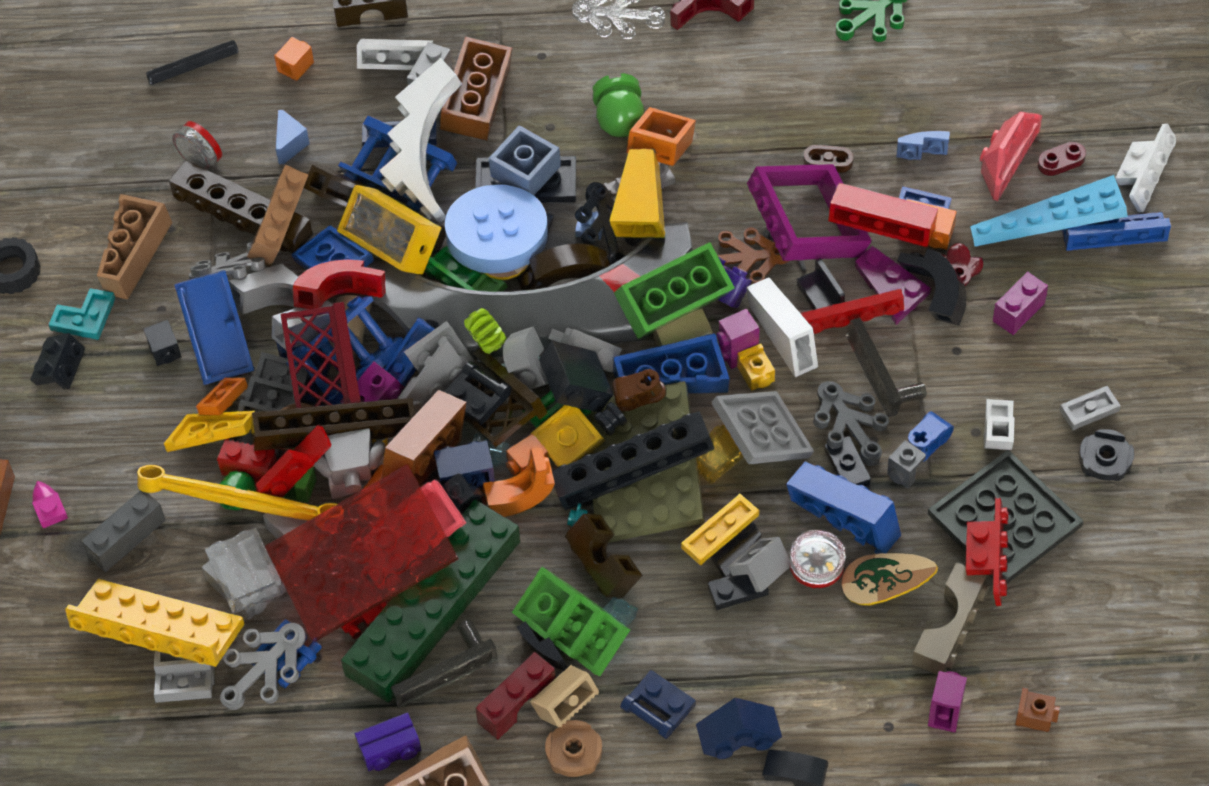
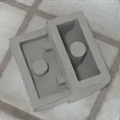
[154,651,215,702]

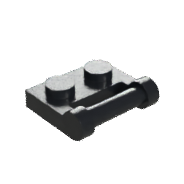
[443,361,512,426]

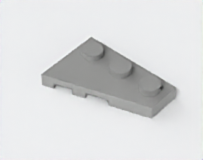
[398,336,465,415]

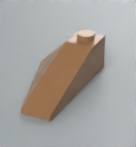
[384,736,491,786]

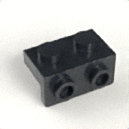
[30,333,85,390]

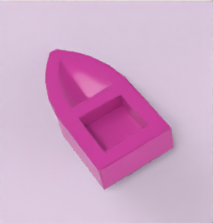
[32,481,68,528]

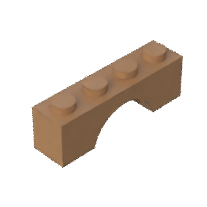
[247,165,308,267]

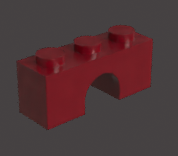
[475,652,556,740]

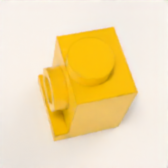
[737,344,775,391]

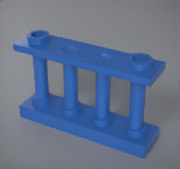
[338,116,458,213]
[286,296,403,406]

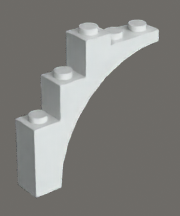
[379,58,462,224]

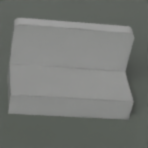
[728,537,790,592]

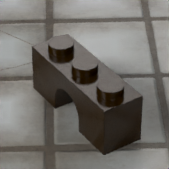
[333,0,408,27]
[565,514,643,598]

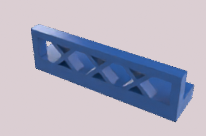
[1062,212,1171,251]

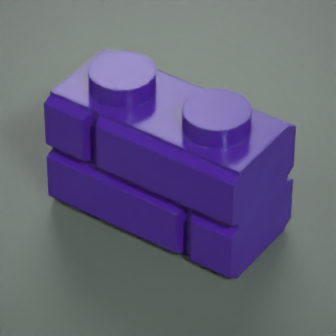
[354,713,422,772]

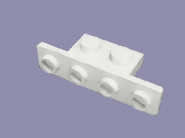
[1115,124,1176,212]

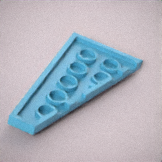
[970,175,1128,246]

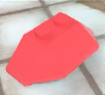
[980,112,1042,201]

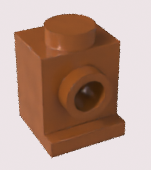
[1015,688,1060,732]

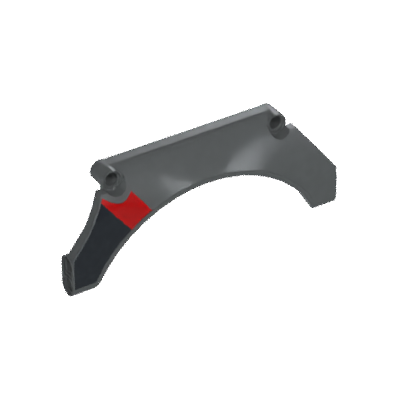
[361,222,693,360]

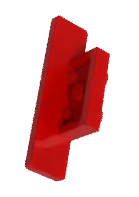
[255,425,332,513]
[966,498,1008,606]

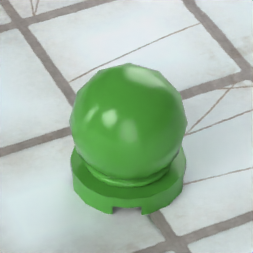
[592,73,645,138]

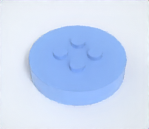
[445,185,548,274]

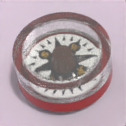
[172,121,222,170]
[789,530,846,588]

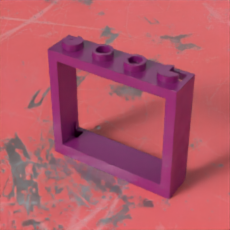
[747,164,872,261]

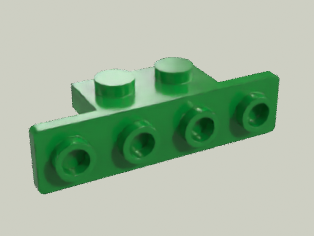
[424,246,481,290]

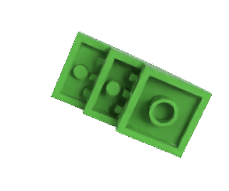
[512,567,630,676]

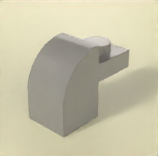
[503,326,548,390]

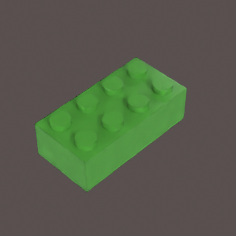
[614,242,734,339]

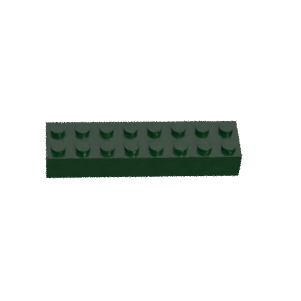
[341,499,520,703]

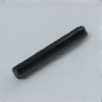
[146,40,239,85]

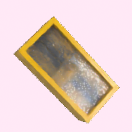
[337,185,441,275]

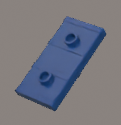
[174,270,254,385]

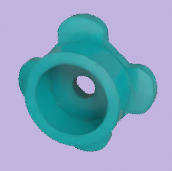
[567,503,587,528]

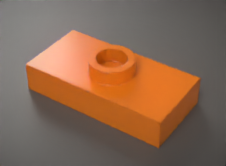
[196,378,248,415]

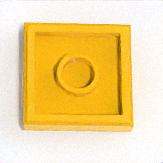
[530,405,605,467]

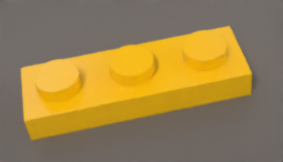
[681,494,759,566]

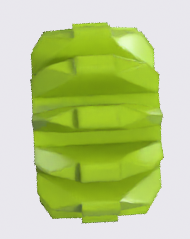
[464,308,506,354]

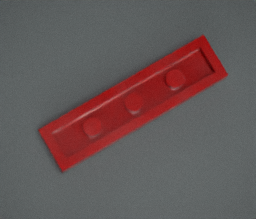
[800,289,905,334]

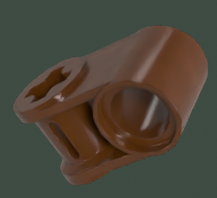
[612,369,666,411]

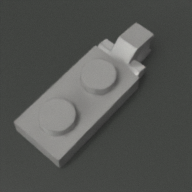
[548,328,622,373]

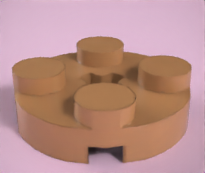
[545,720,602,777]

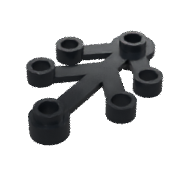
[575,182,642,265]

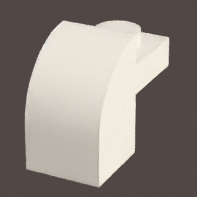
[984,399,1014,450]

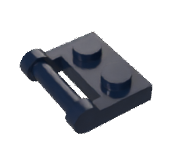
[620,670,696,739]

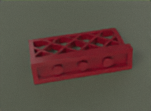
[280,302,361,408]

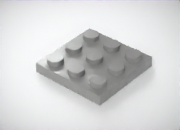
[712,391,814,464]

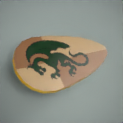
[841,553,938,605]

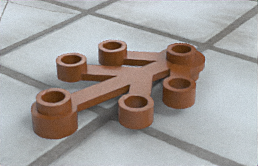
[717,227,789,285]

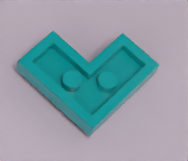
[49,288,116,340]

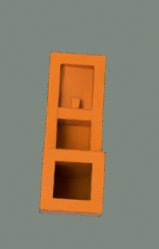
[481,447,555,517]

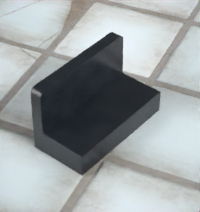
[797,258,845,310]

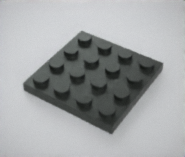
[928,450,1083,584]

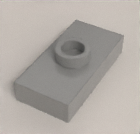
[1060,386,1121,431]

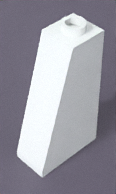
[746,278,818,377]

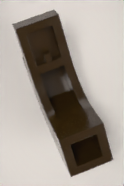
[517,244,610,291]

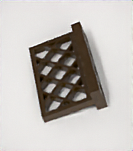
[464,348,548,448]

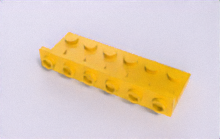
[65,579,244,667]

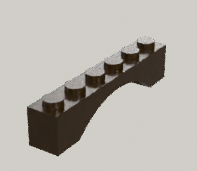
[304,165,446,251]

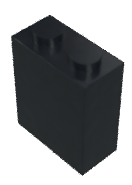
[539,341,614,412]

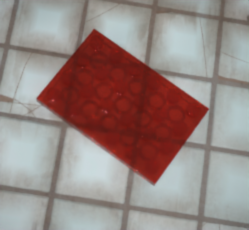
[264,464,459,642]

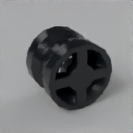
[594,402,627,436]

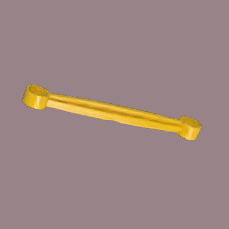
[137,465,345,532]

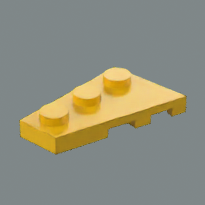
[164,411,255,452]

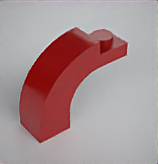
[293,260,386,309]

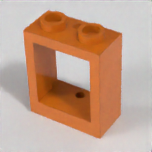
[626,107,696,166]

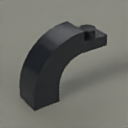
[897,248,966,326]

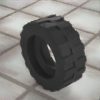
[0,237,41,294]

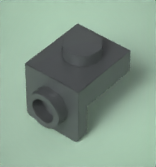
[887,441,926,489]

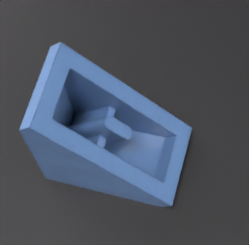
[276,110,310,164]

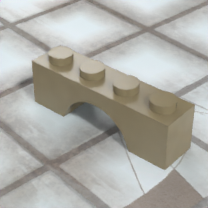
[912,562,989,675]

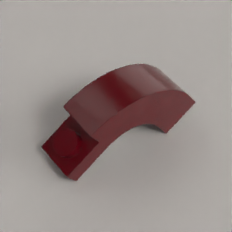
[670,0,754,30]

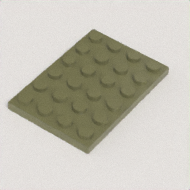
[586,381,705,543]

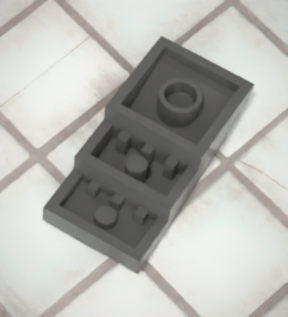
[229,352,310,460]

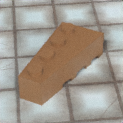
[97,194,173,300]

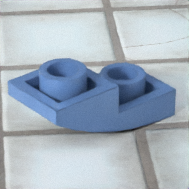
[896,131,950,160]

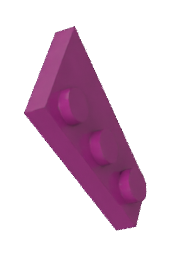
[855,246,931,325]

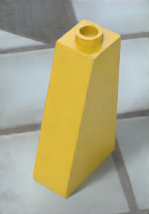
[609,149,665,238]

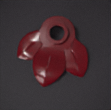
[941,243,983,286]

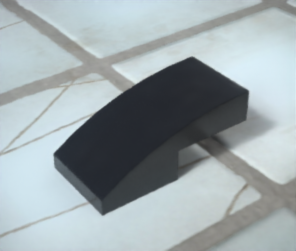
[517,621,568,671]
[762,750,829,786]

